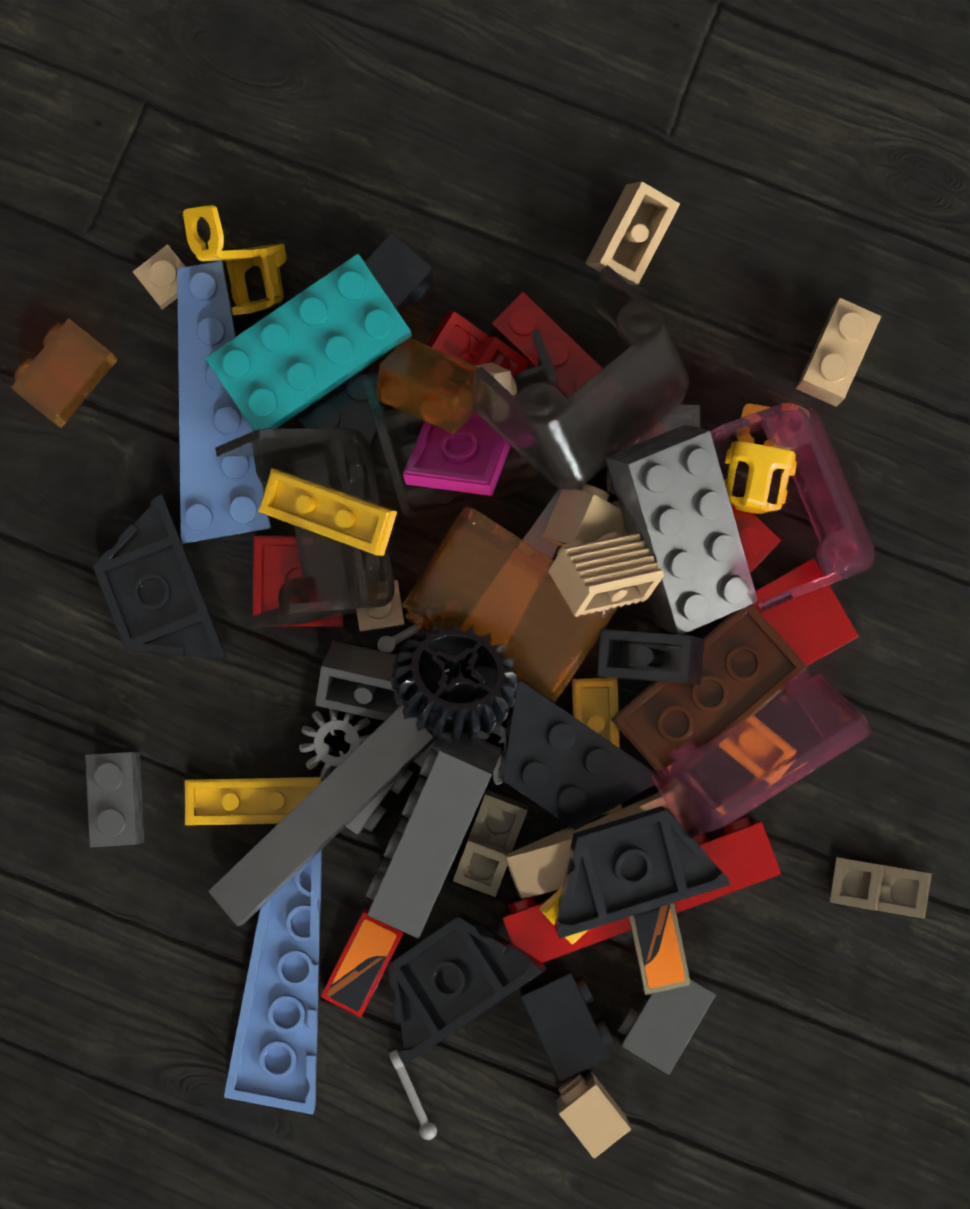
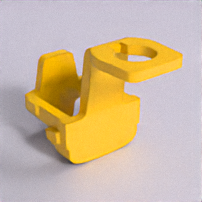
[183,205,287,315]
[724,403,797,514]

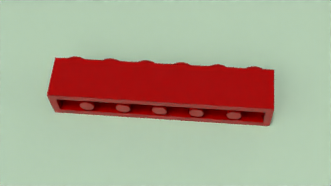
[502,816,781,963]

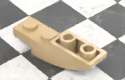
[504,787,693,899]

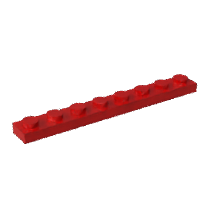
[492,292,782,573]

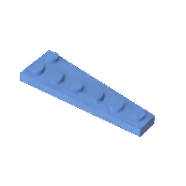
[177,261,271,544]
[224,824,322,1114]

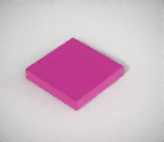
[403,407,518,496]

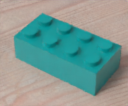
[205,254,412,438]

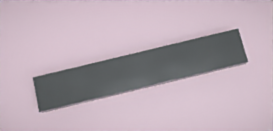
[208,706,435,926]

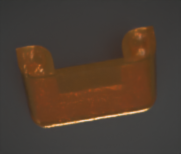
[402,506,618,704]

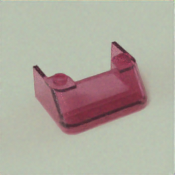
[710,403,875,612]
[650,670,874,837]

